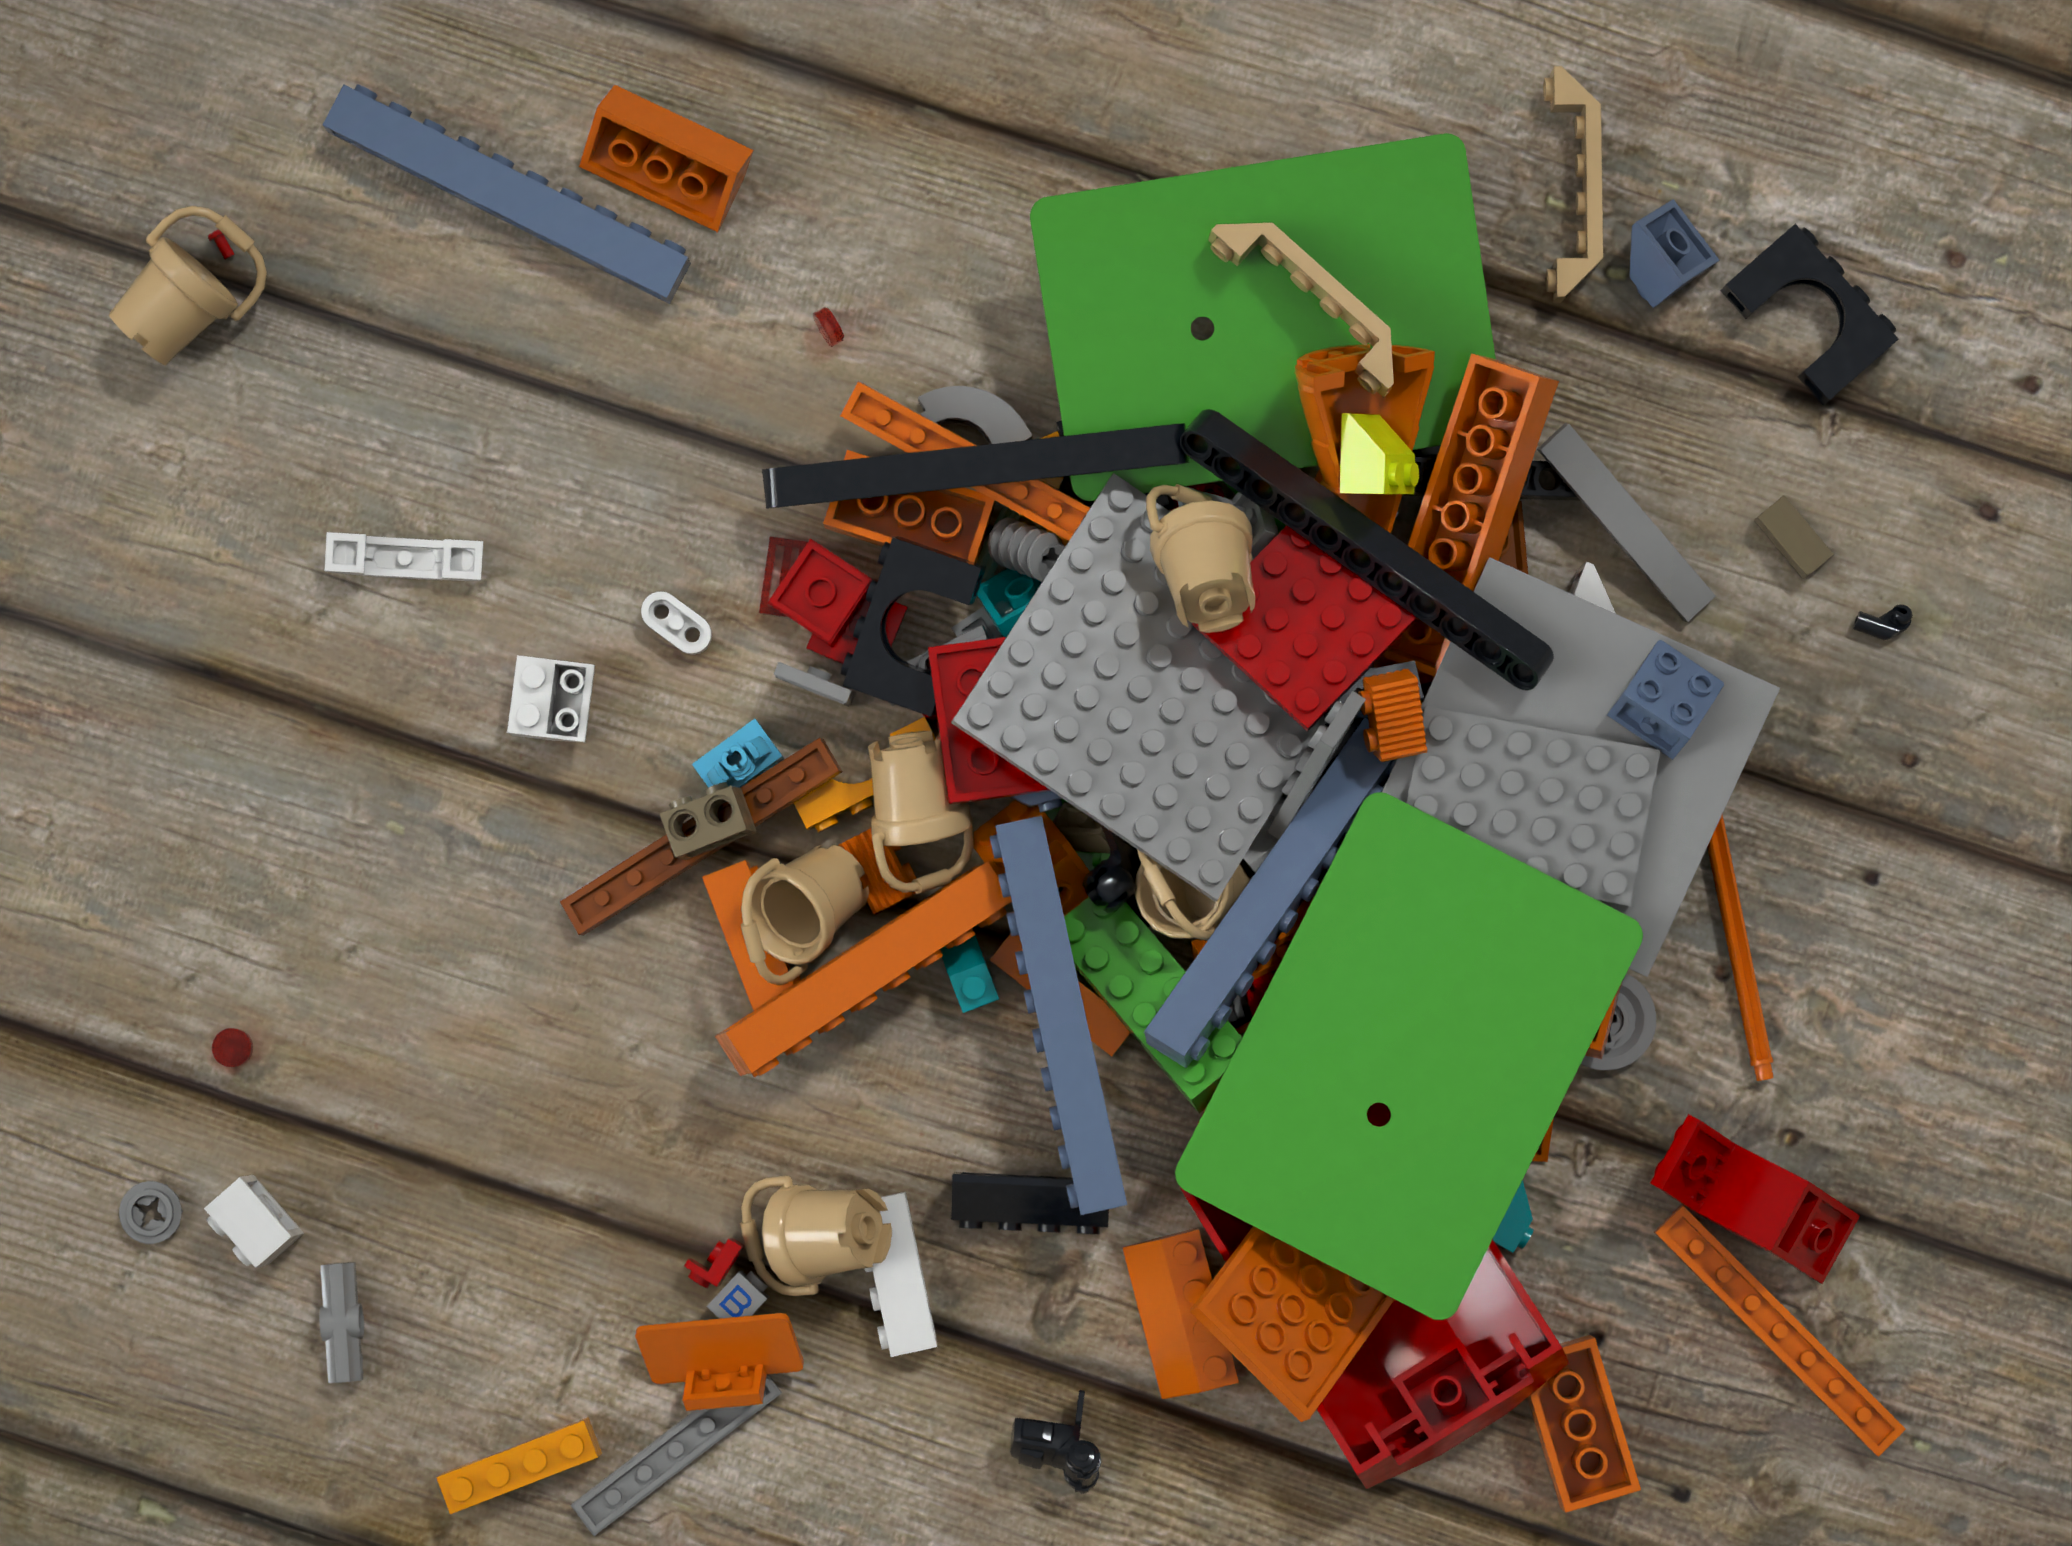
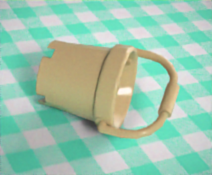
[109,206,267,365]
[1146,484,1255,633]
[868,731,974,894]
[741,845,869,986]
[1135,849,1252,941]
[740,1176,892,1296]

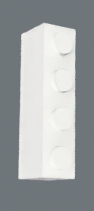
[865,1192,938,1357]

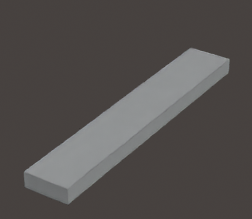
[1537,423,1716,622]
[571,1374,782,1536]

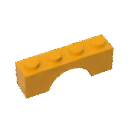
[794,716,936,833]
[436,1417,602,1514]

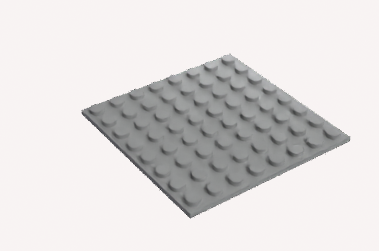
[951,473,1326,902]
[1382,557,1780,977]

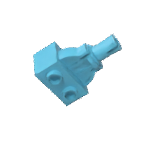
[692,719,785,788]

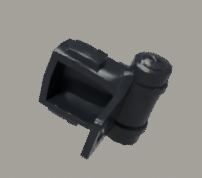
[1010,1390,1101,1494]

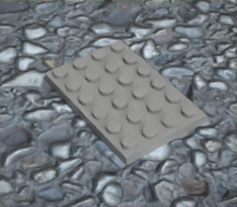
[1406,705,1661,906]

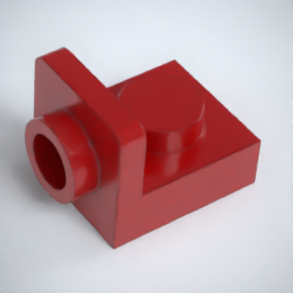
[684,1238,745,1289]

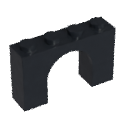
[1720,224,1899,405]
[840,536,986,717]

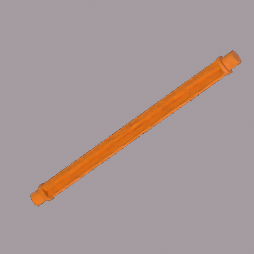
[1707,814,1774,1081]

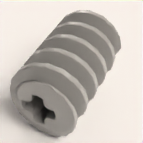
[988,517,1065,582]

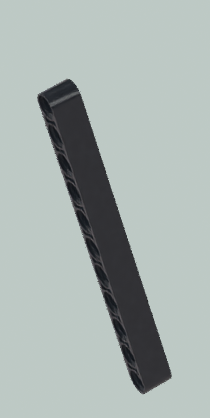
[1180,409,1554,690]
[762,423,1189,509]

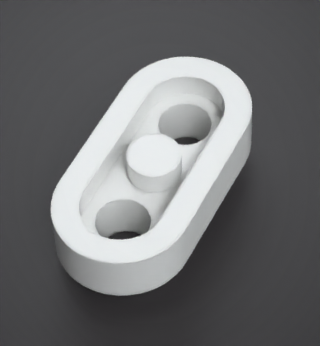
[641,592,712,655]

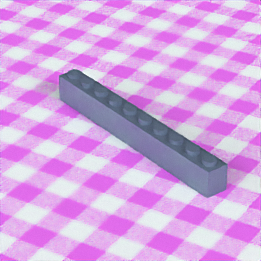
[323,84,691,304]
[1144,718,1397,1068]
[990,815,1127,1215]

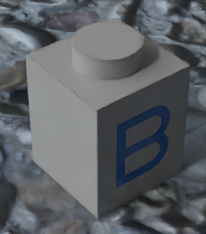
[706,1270,770,1319]

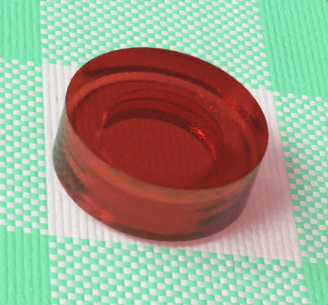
[812,307,844,347]
[212,1028,253,1067]

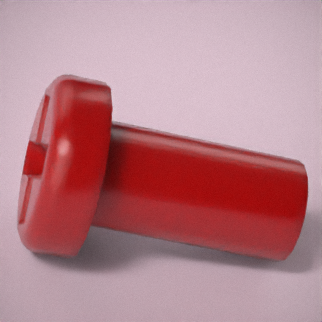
[208,230,235,260]

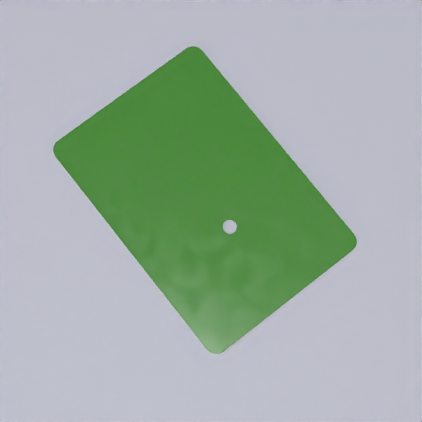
[1030,133,1496,501]
[1175,792,1643,1320]

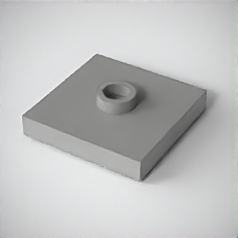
[774,662,856,706]

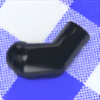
[1853,604,1913,640]

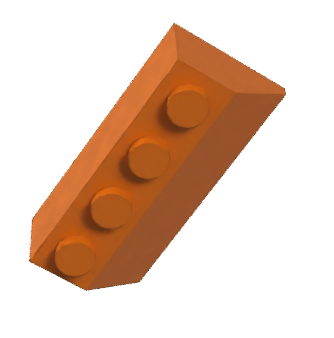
[579,85,754,232]
[1122,1227,1239,1399]

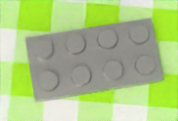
[1267,691,1366,839]

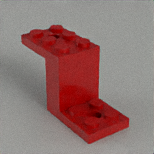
[1650,1114,1860,1284]

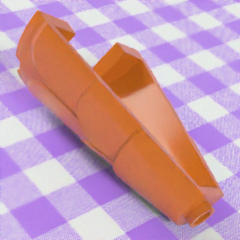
[1295,344,1435,533]

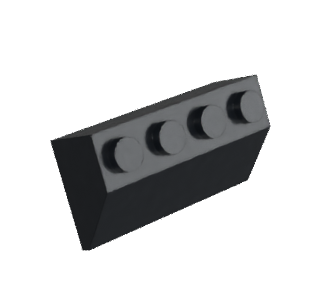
[951,1172,1109,1234]

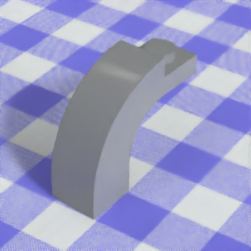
[915,386,1033,444]

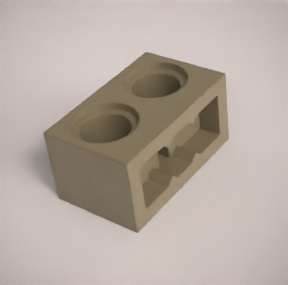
[660,782,757,860]

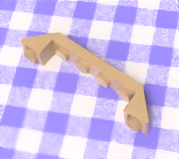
[1543,66,1603,303]
[1208,223,1394,398]

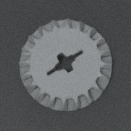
[1581,973,1656,1070]

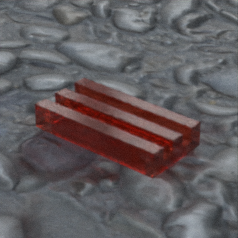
[759,536,808,617]

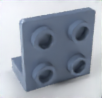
[1607,640,1724,760]

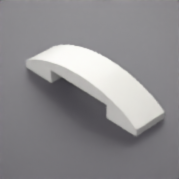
[324,532,483,581]

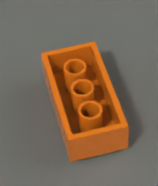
[823,450,996,563]
[1527,1335,1641,1513]

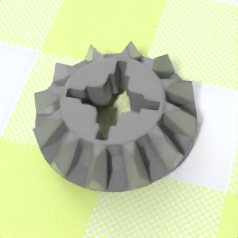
[119,1181,183,1244]

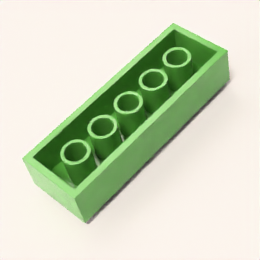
[1064,897,1242,1114]

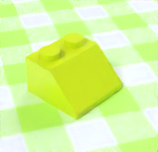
[1340,413,1419,494]

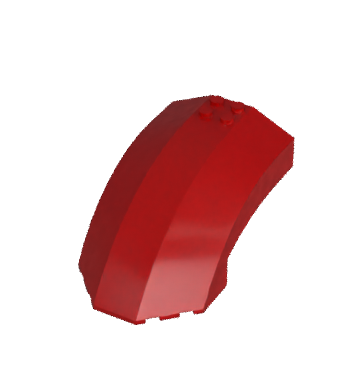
[1180,1103,1569,1489]

